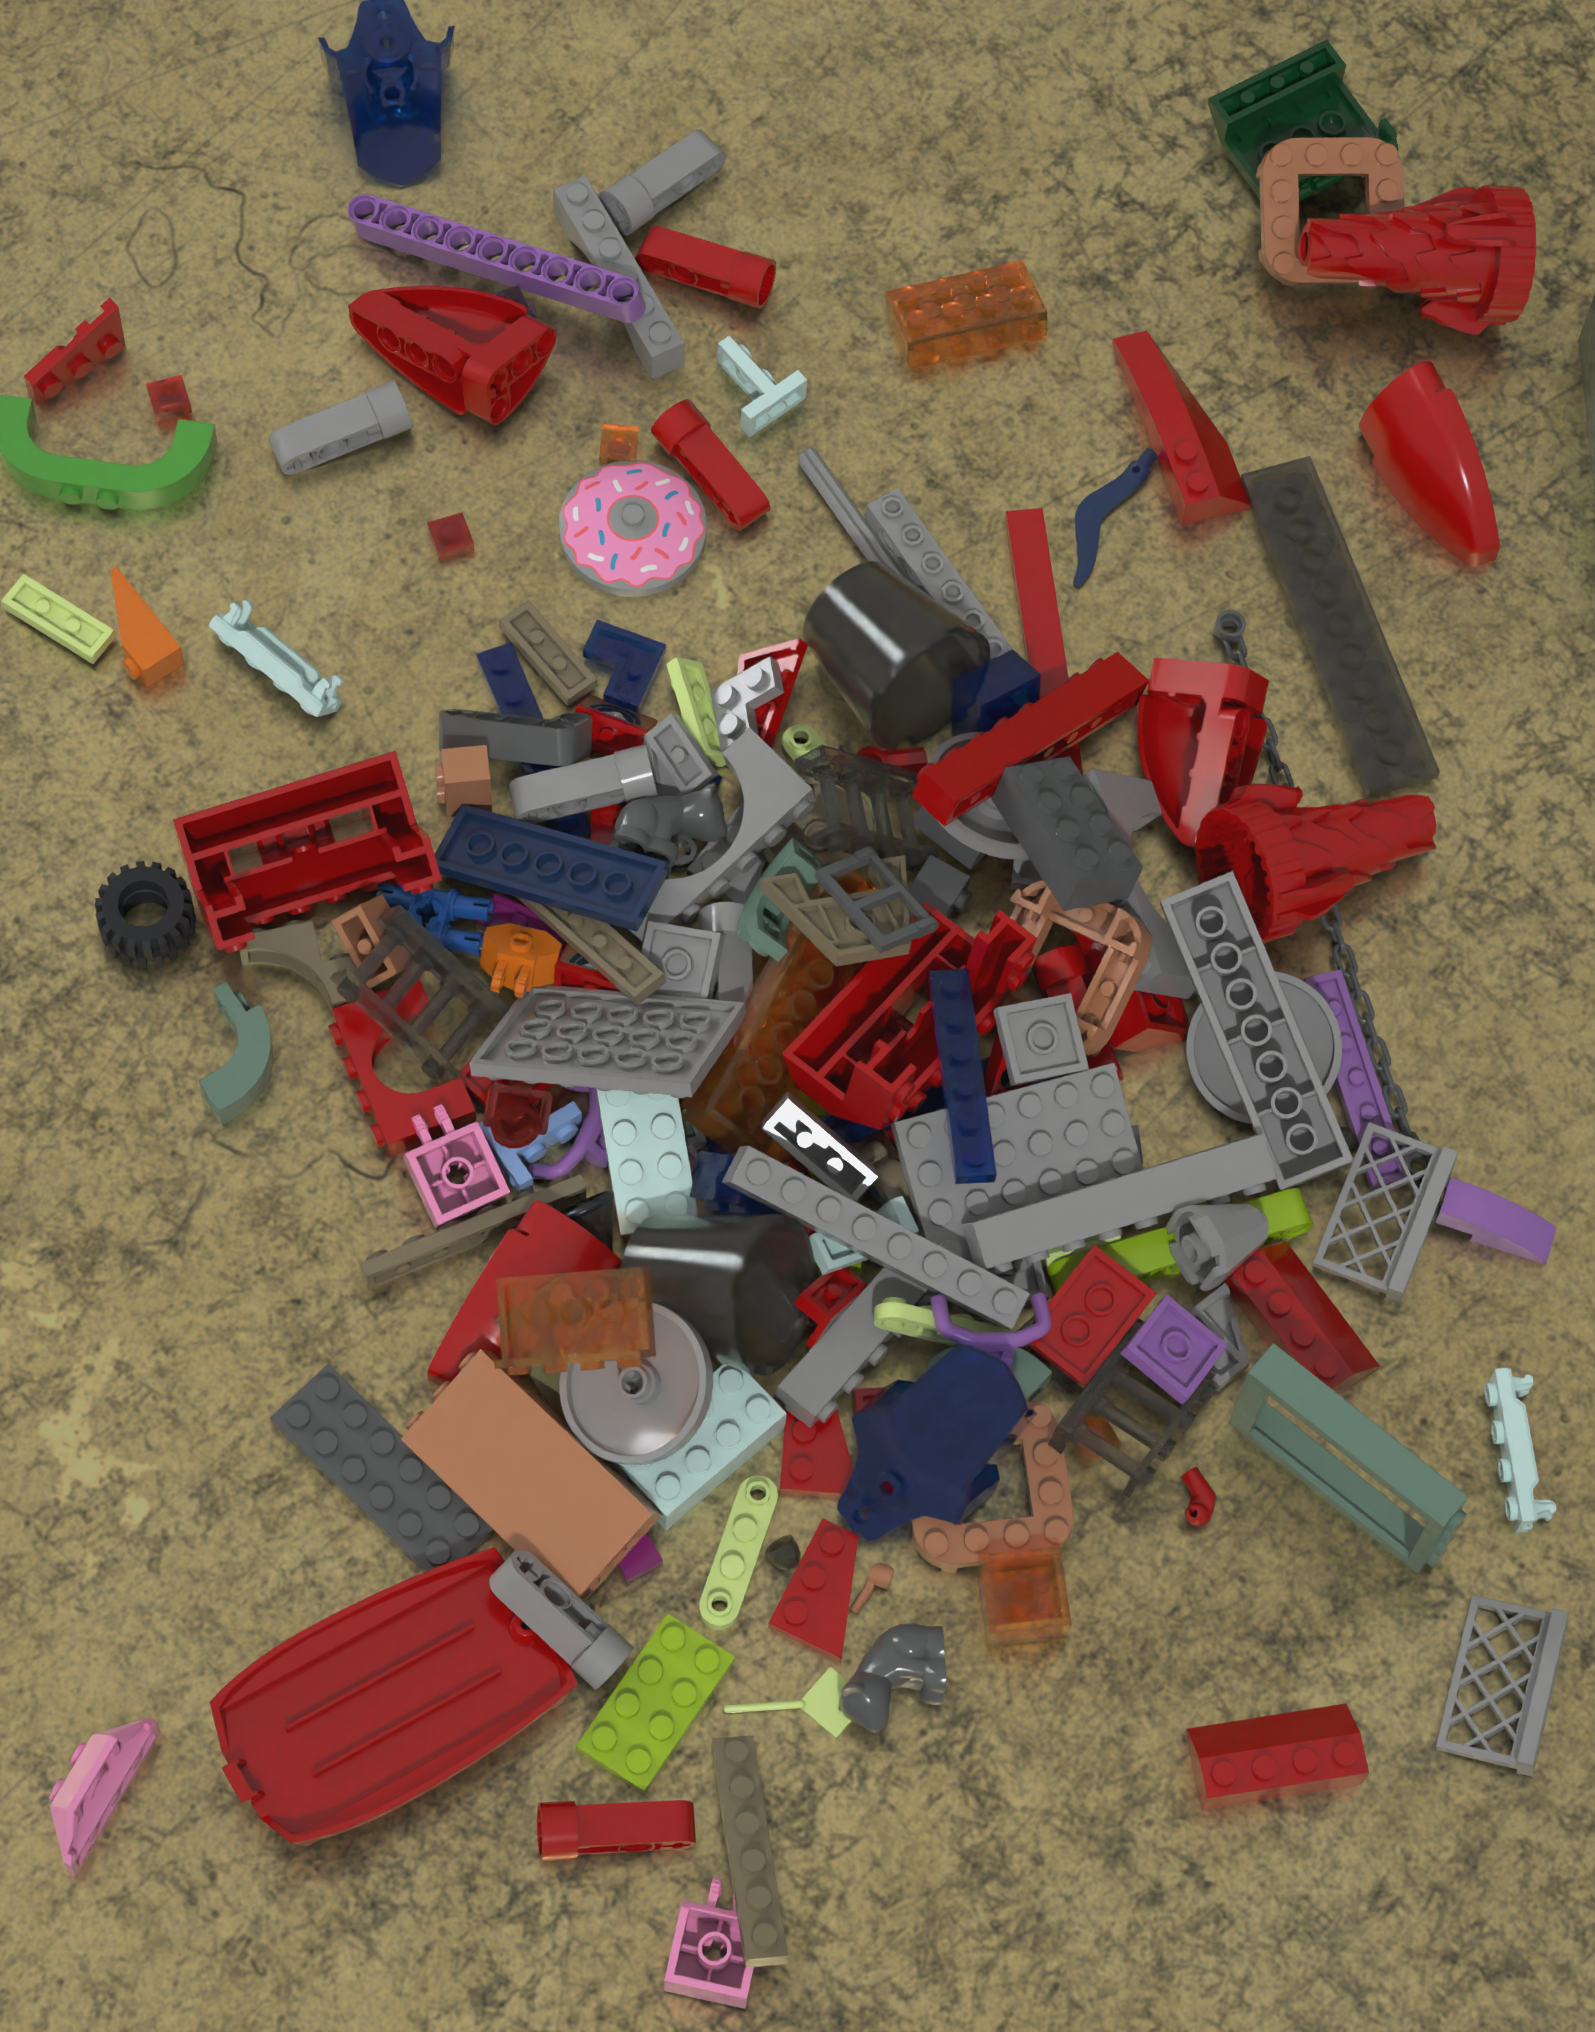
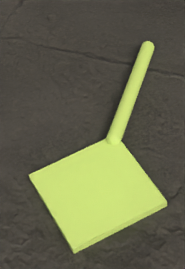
[723,1666,851,1739]

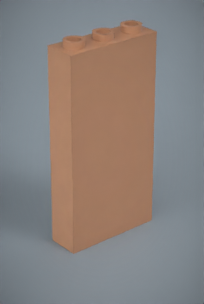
[401,1349,662,1602]

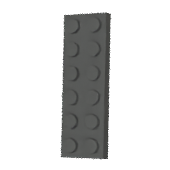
[270,1364,496,1572]

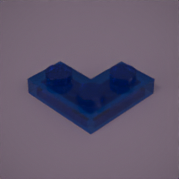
[583,619,666,713]

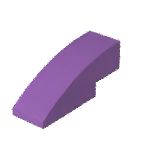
[1435,1177,1557,1264]

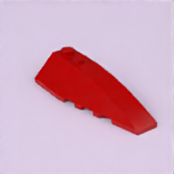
[1112,330,1251,526]

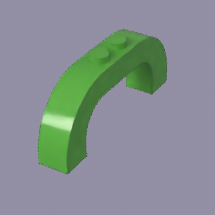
[0,395,217,510]

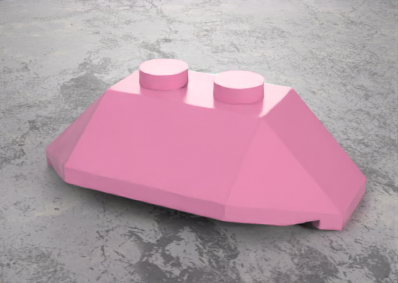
[49,1718,161,1876]

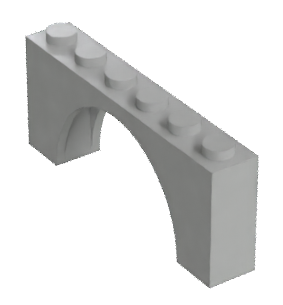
[627,728,816,947]
[1083,769,1197,999]

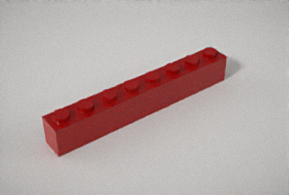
[912,652,1149,827]

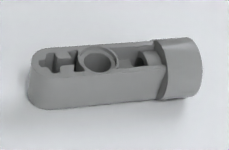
[598,130,727,236]
[269,380,413,475]
[508,744,658,824]
[698,902,755,1049]
[489,1550,634,1690]

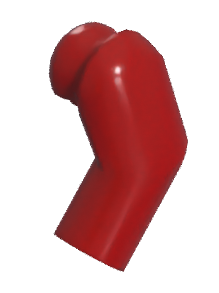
[1181,1467,1217,1526]

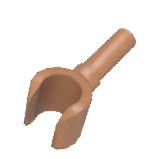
[849,1563,894,1614]

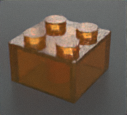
[976,1546,1072,1647]

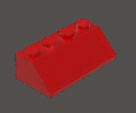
[1072,931,1190,1052]
[1222,1241,1380,1394]
[1186,1703,1369,1810]

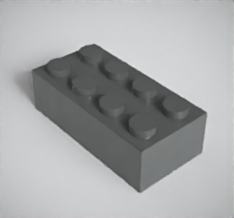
[991,756,1143,911]

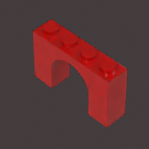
[328,977,477,1158]

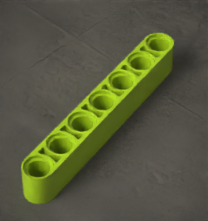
[1047,1188,1314,1293]

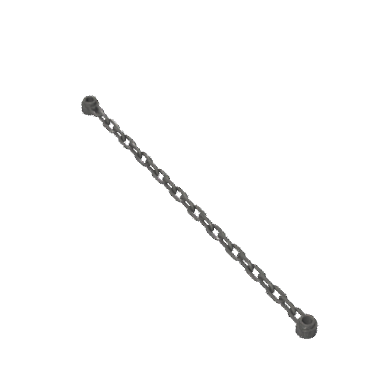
[1214,610,1431,1181]

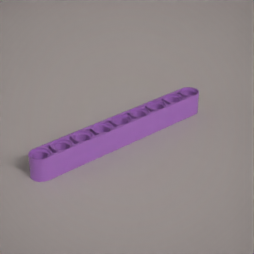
[347,194,646,323]

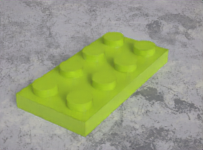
[576,1613,735,1795]

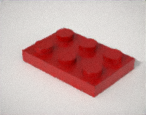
[1027,1245,1157,1388]

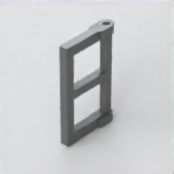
[815,846,939,953]

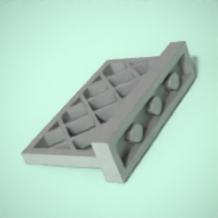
[1312,1122,1458,1303]
[1436,1594,1569,1777]

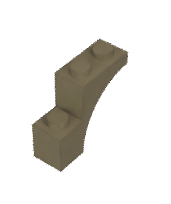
[239,920,370,1009]

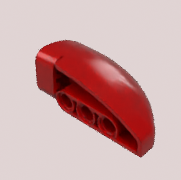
[348,285,557,425]
[1359,361,1500,566]
[1137,658,1269,849]
[427,1200,632,1386]

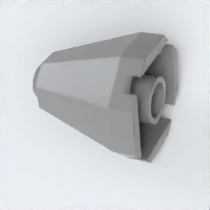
[1166,1204,1269,1291]

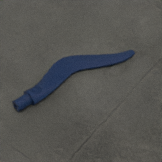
[1073,448,1158,587]

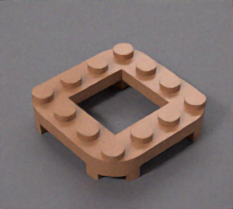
[1256,137,1405,287]
[1001,880,1153,1058]
[901,1401,1074,1573]

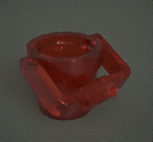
[483,1080,552,1148]

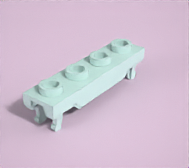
[208,600,344,717]
[1484,1368,1557,1533]

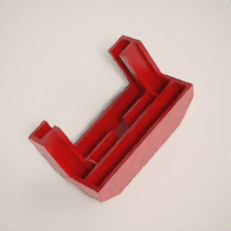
[173,751,442,953]
[782,901,1037,1130]

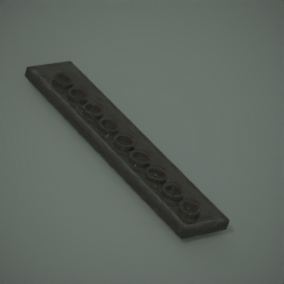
[1240,456,1440,798]

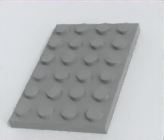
[469,985,747,1098]
[890,1063,1143,1263]

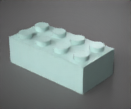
[595,1088,699,1236]
[612,1356,787,1531]

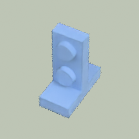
[478,1101,582,1195]

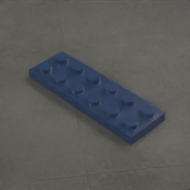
[435,804,670,932]

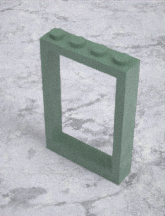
[1229,1343,1468,1574]

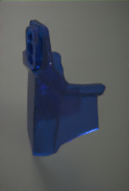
[318,0,455,187]
[837,1343,1037,1541]

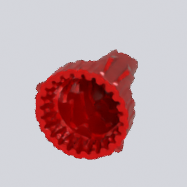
[1297,185,1536,335]
[1195,783,1437,944]

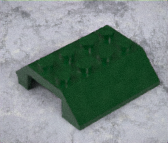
[1207,39,1399,201]

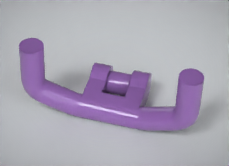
[527,1086,608,1180]
[930,1293,1052,1368]

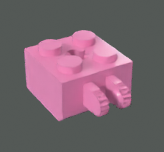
[402,1104,510,1229]
[664,1878,755,2009]

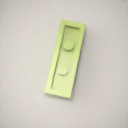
[1,573,116,664]
[666,657,726,767]

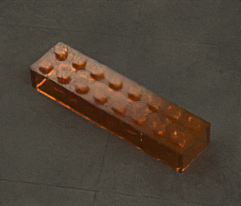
[683,858,876,1156]

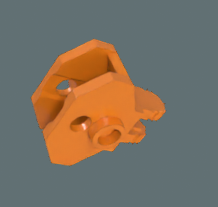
[479,923,562,998]

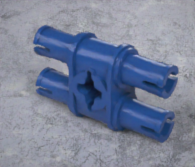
[376,883,494,957]

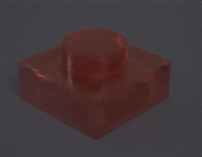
[146,375,192,422]
[427,512,474,560]

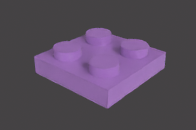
[1120,1294,1228,1405]

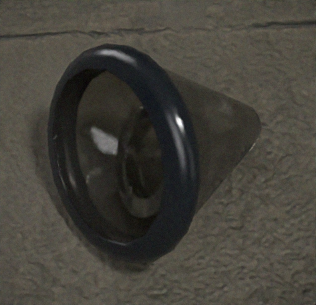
[561,1191,614,1252]

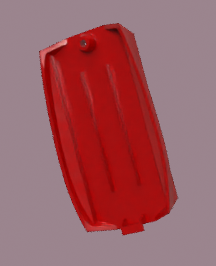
[209,1547,578,1846]

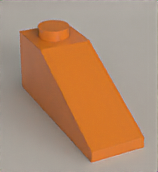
[110,567,184,688]

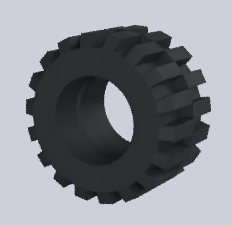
[95,861,196,968]

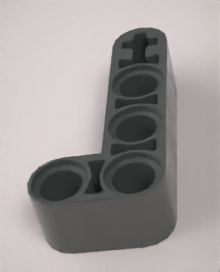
[439,709,592,766]

